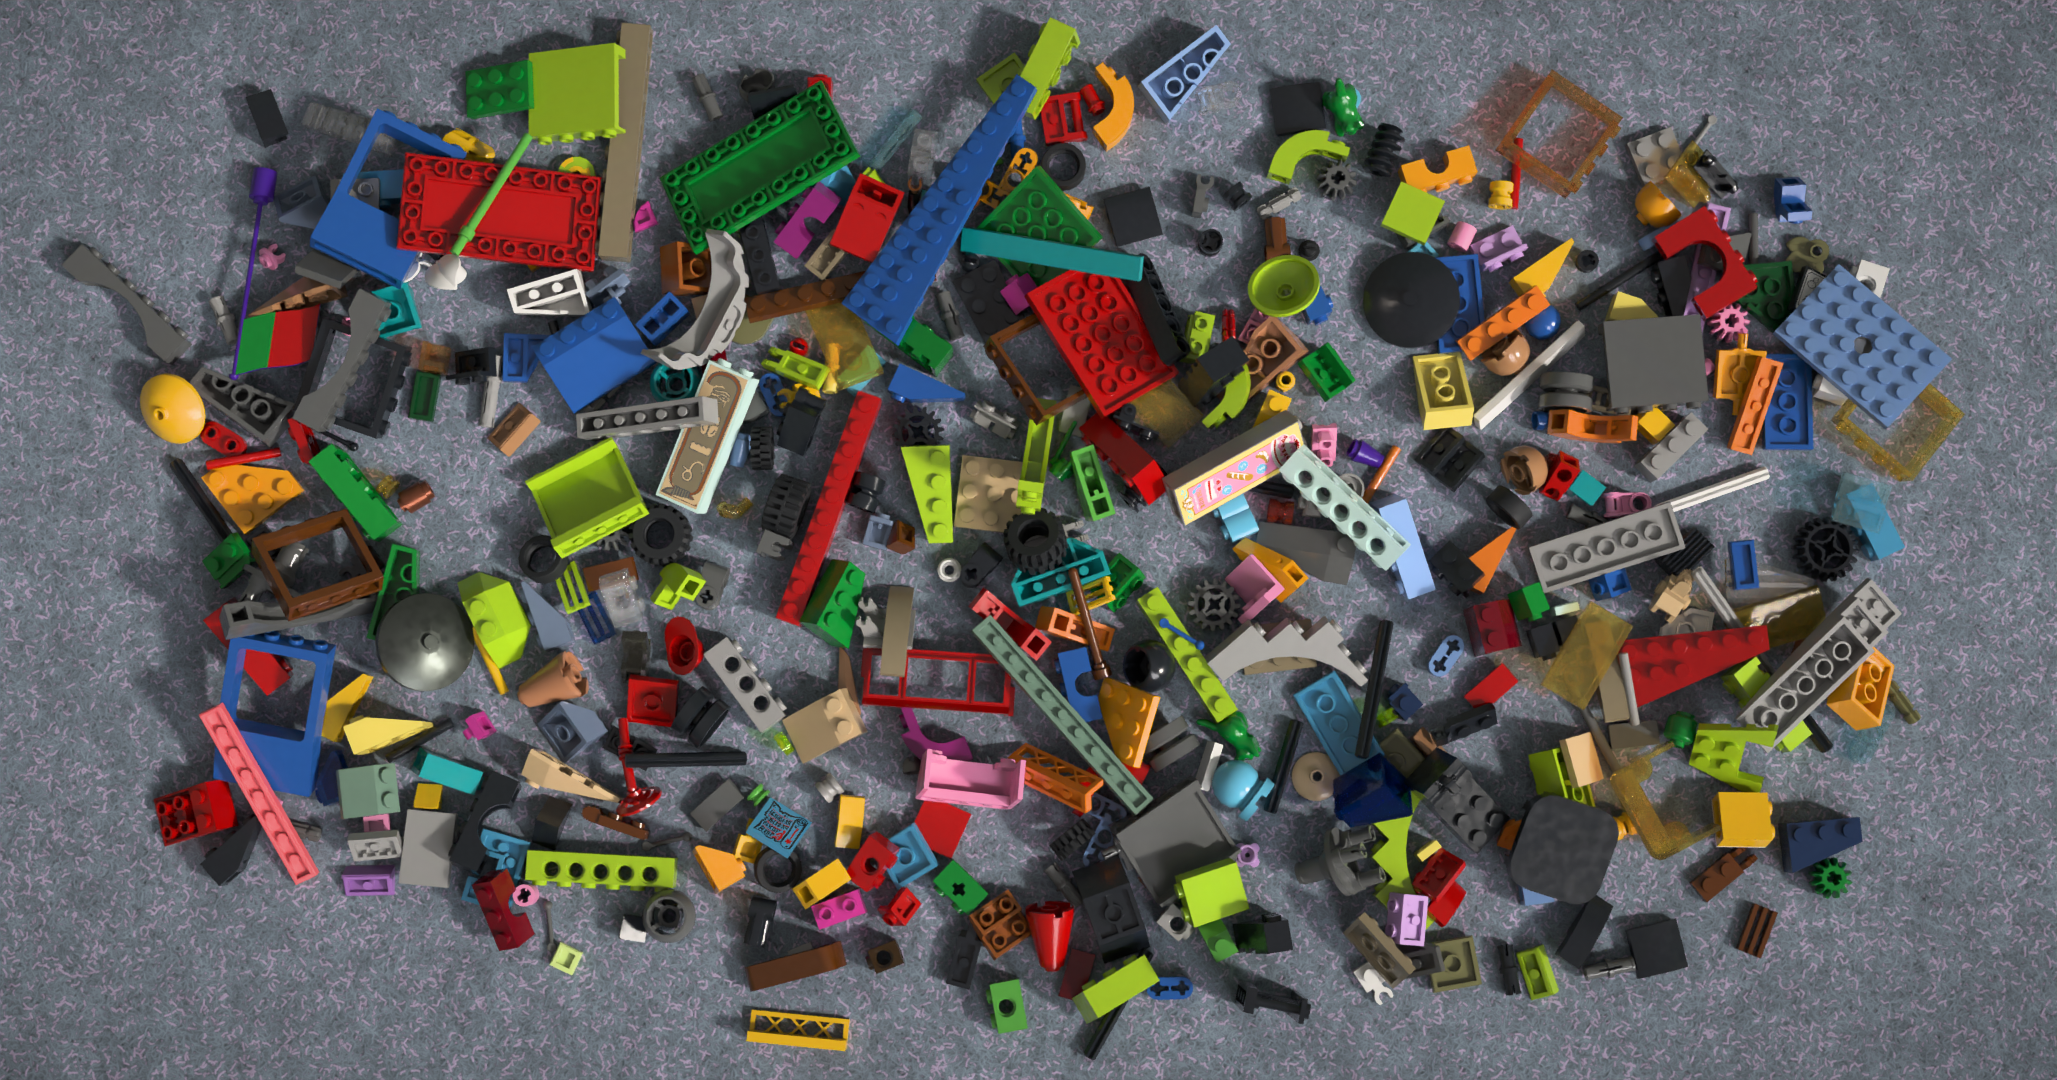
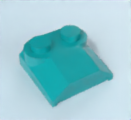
[370,282,422,338]

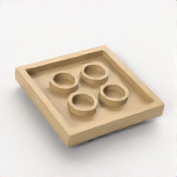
[954,455,1023,533]

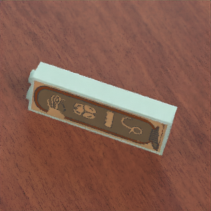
[655,358,759,514]

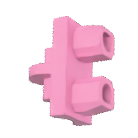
[1311,423,1337,467]

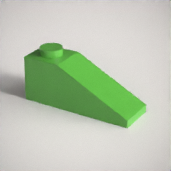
[1070,444,1116,521]
[1197,919,1239,963]

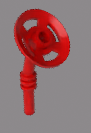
[616,718,662,817]

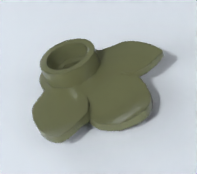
[1786,237,1829,273]

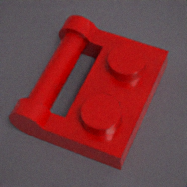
[1040,92,1088,146]

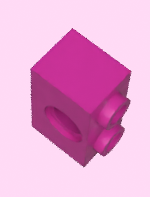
[811,889,867,930]

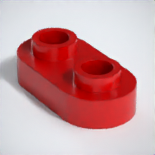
[200,421,247,457]

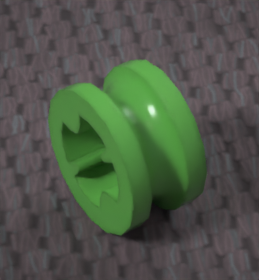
[747,783,770,807]

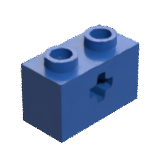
[635,292,690,347]

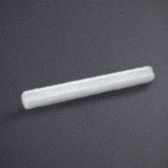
[1655,467,1770,512]

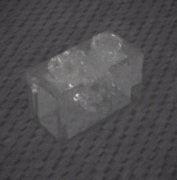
[907,128,939,185]
[599,568,646,628]

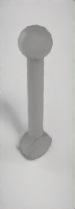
[1684,115,1717,156]

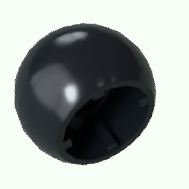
[1123,639,1176,693]

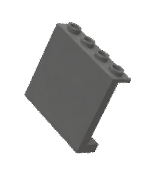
[1598,314,1709,415]
[1110,775,1242,907]

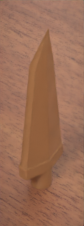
[838,647,861,715]

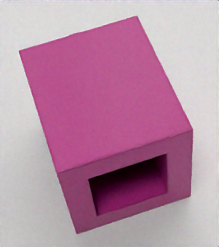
[1000,273,1037,315]

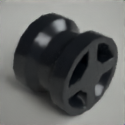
[1222,182,1253,212]

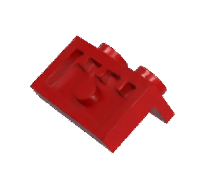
[1412,848,1466,903]

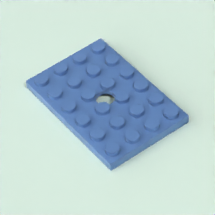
[1773,264,1952,430]

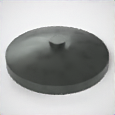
[375,593,474,691]

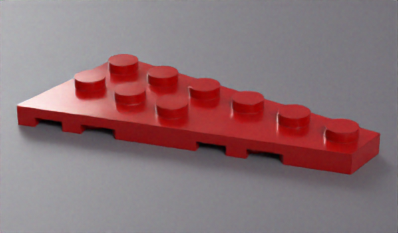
[1616,625,1770,708]

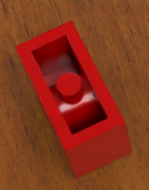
[846,831,900,892]

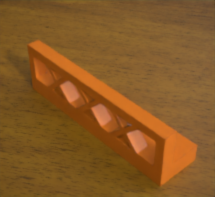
[1007,743,1103,814]

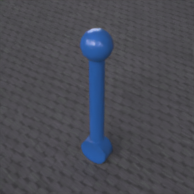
[1159,618,1204,650]

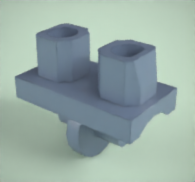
[585,265,632,308]

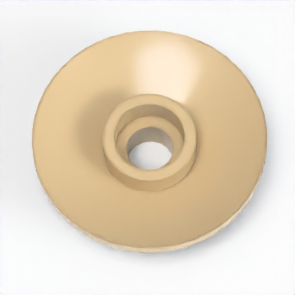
[1292,752,1340,801]

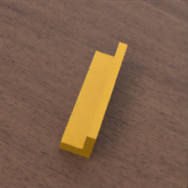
[746,1009,850,1051]

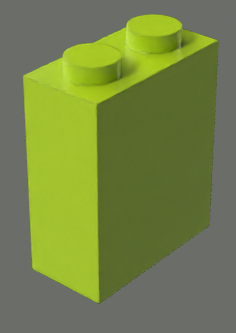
[1174,858,1250,928]

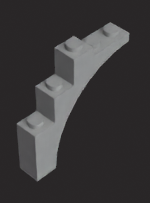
[1205,616,1368,686]

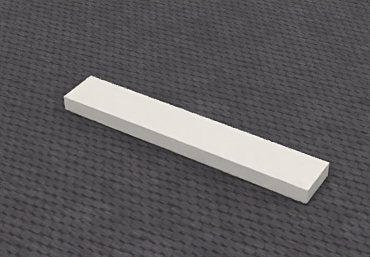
[1474,321,1585,430]

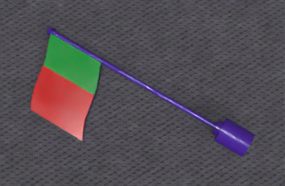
[229,167,321,380]

